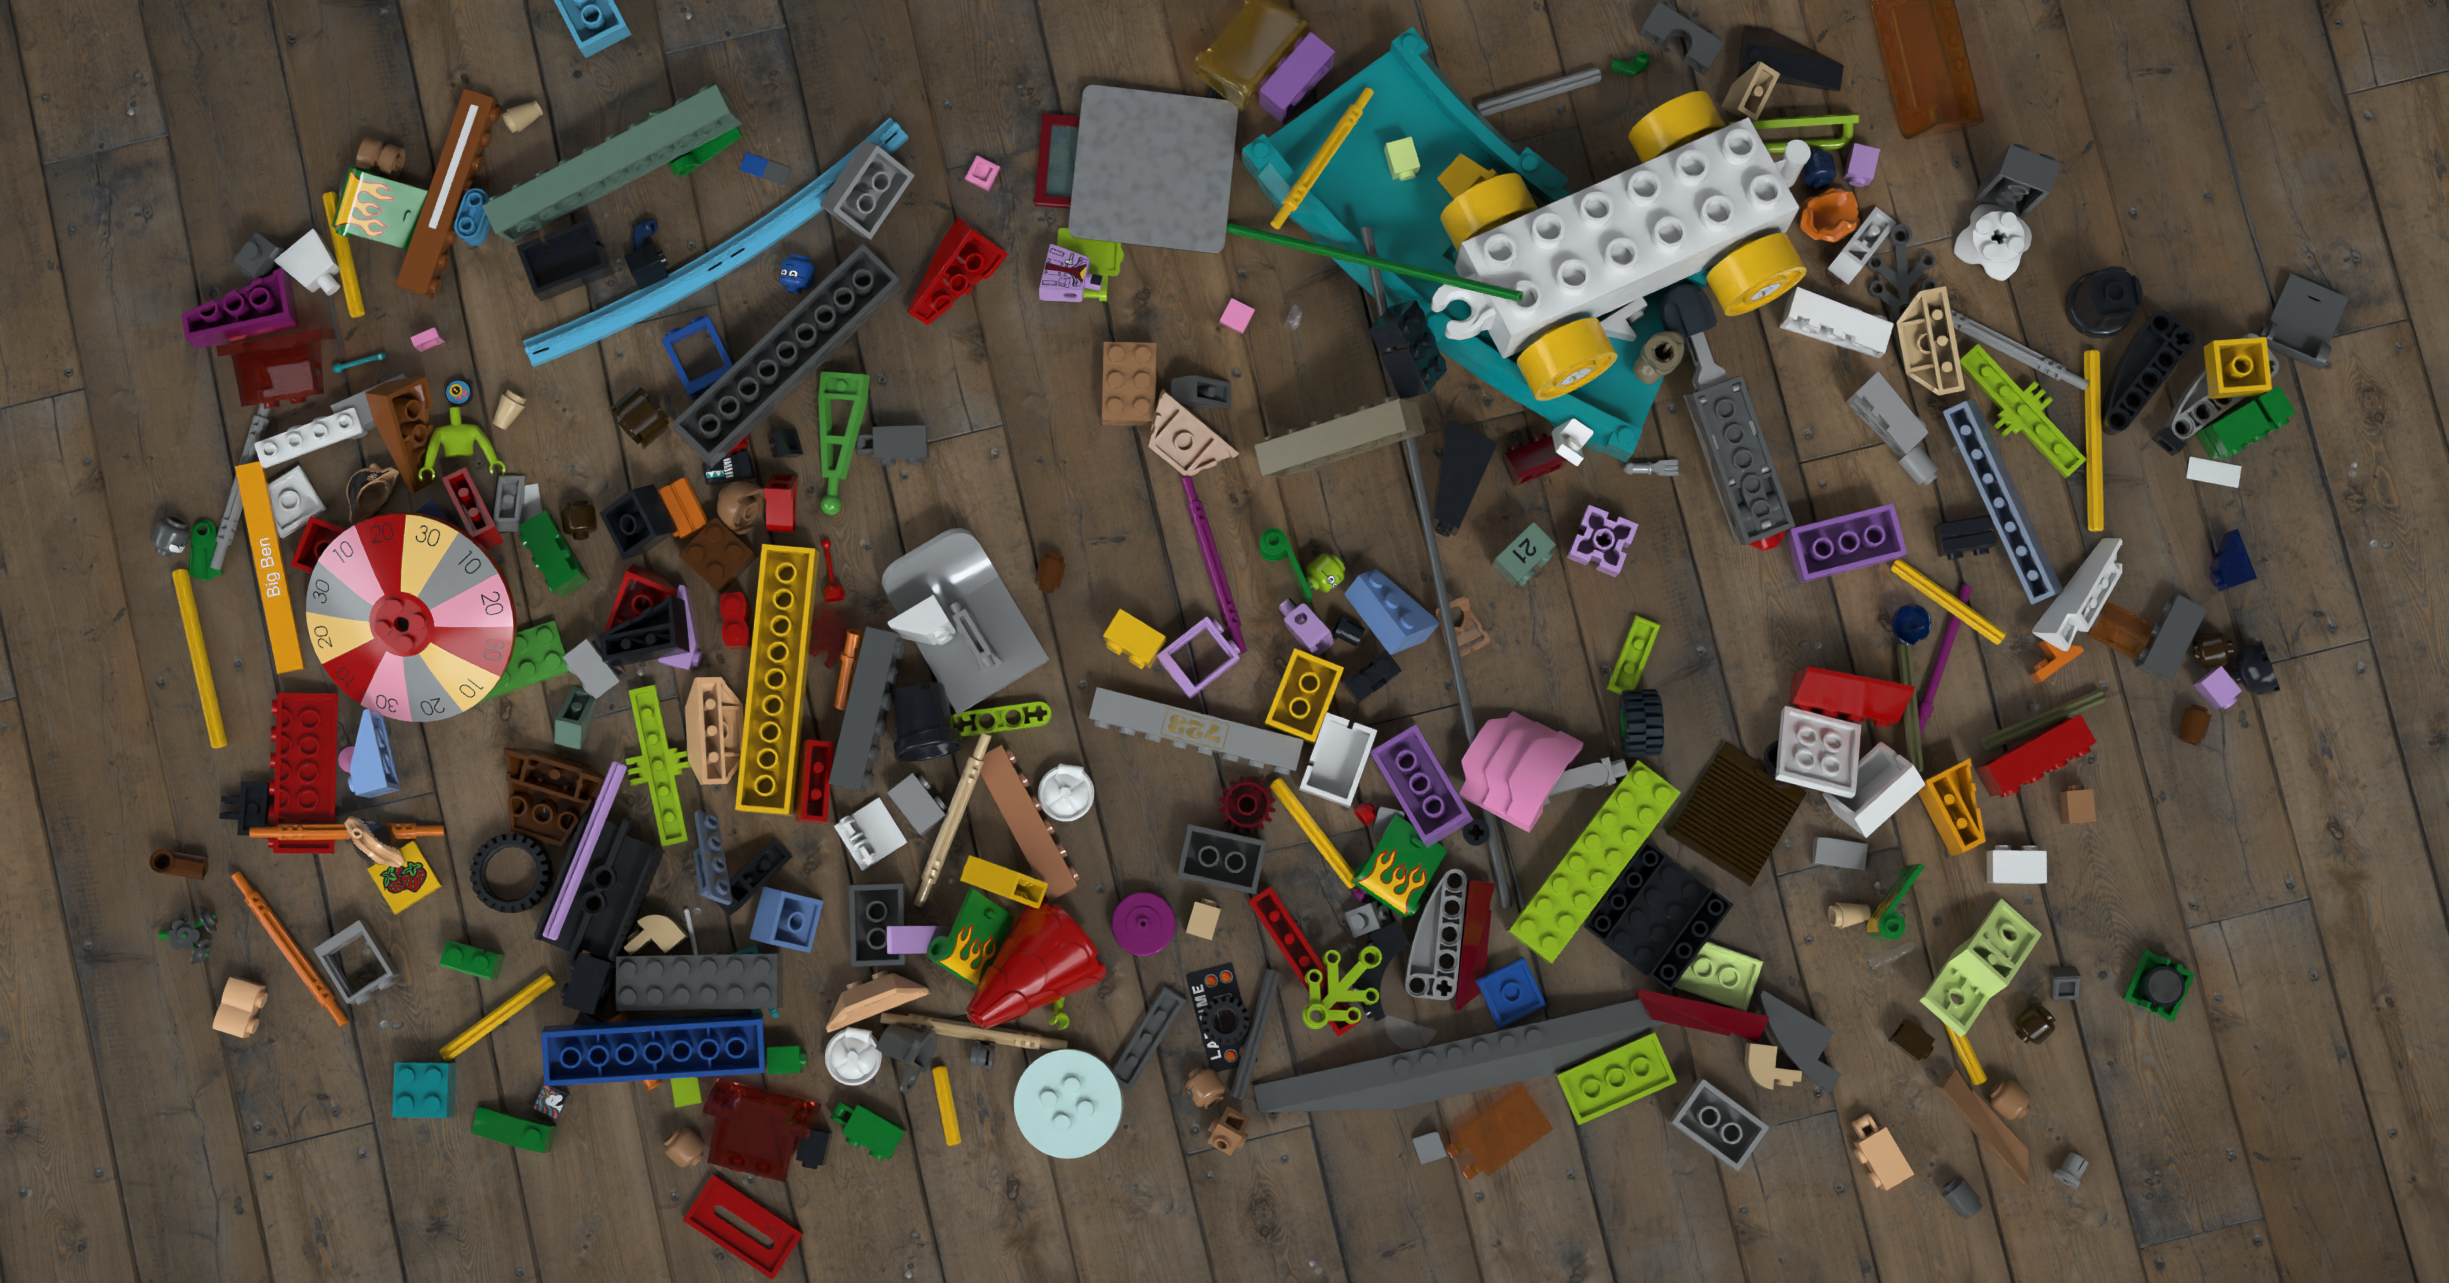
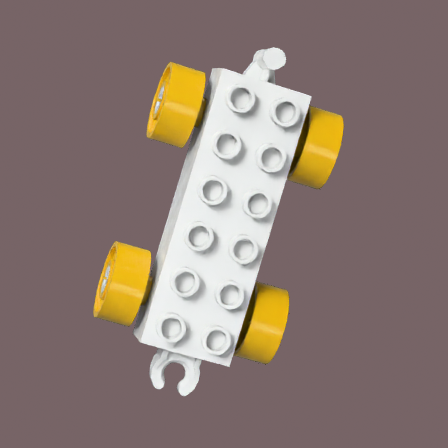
[1431,91,1811,401]

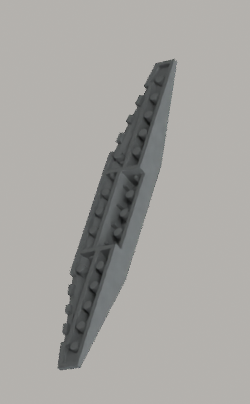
[1253,991,1672,1112]

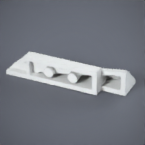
[2032,538,2122,651]

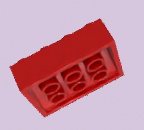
[1788,666,1915,728]

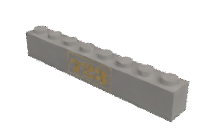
[1089,687,1304,776]

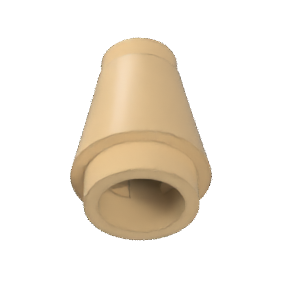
[502,100,543,133]
[492,389,526,430]
[1828,902,1871,929]

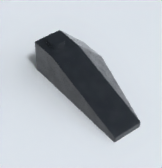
[1737,25,1844,92]

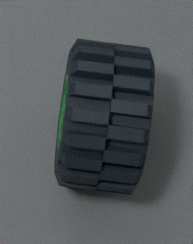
[1619,689,1664,757]

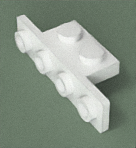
[254,408,363,468]

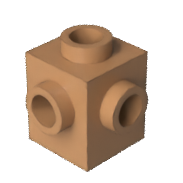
[1207,1106,1251,1156]

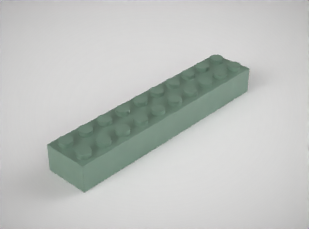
[482,85,742,243]

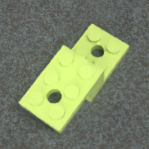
[1919,898,2042,1037]

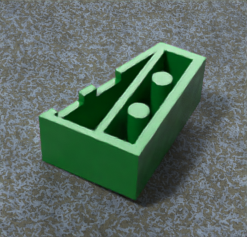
[518,510,590,597]

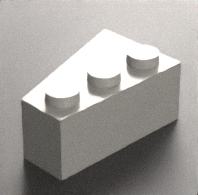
[1845,371,1929,458]

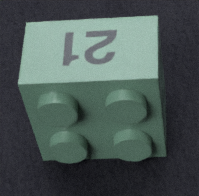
[1491,522,1556,588]

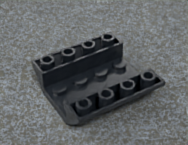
[1583,840,1734,991]

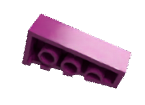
[181,267,299,349]

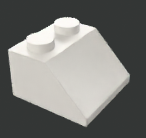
[887,595,956,646]

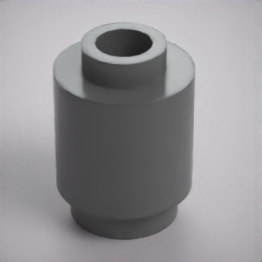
[1942,1178,1983,1219]

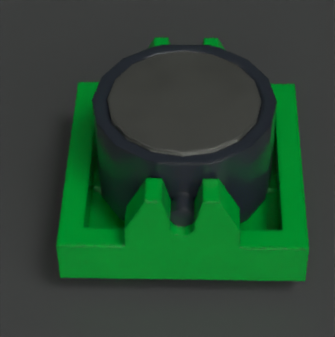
[2121,950,2195,1022]

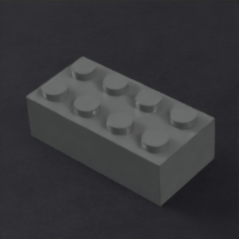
[1974,144,2061,218]

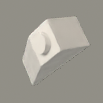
[1828,207,1897,285]

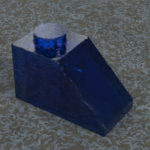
[2210,529,2257,592]

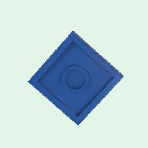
[1475,957,1547,1029]

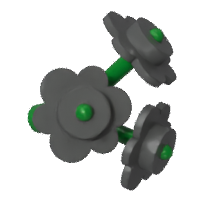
[158,905,218,965]

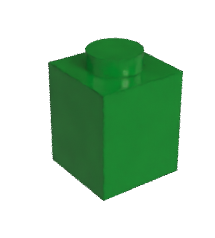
[767,1045,808,1075]

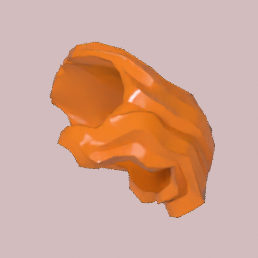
[1797,188,1860,243]

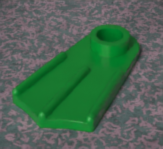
[189,519,223,582]

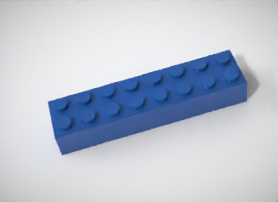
[541,1013,766,1086]

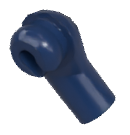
[632,218,658,252]

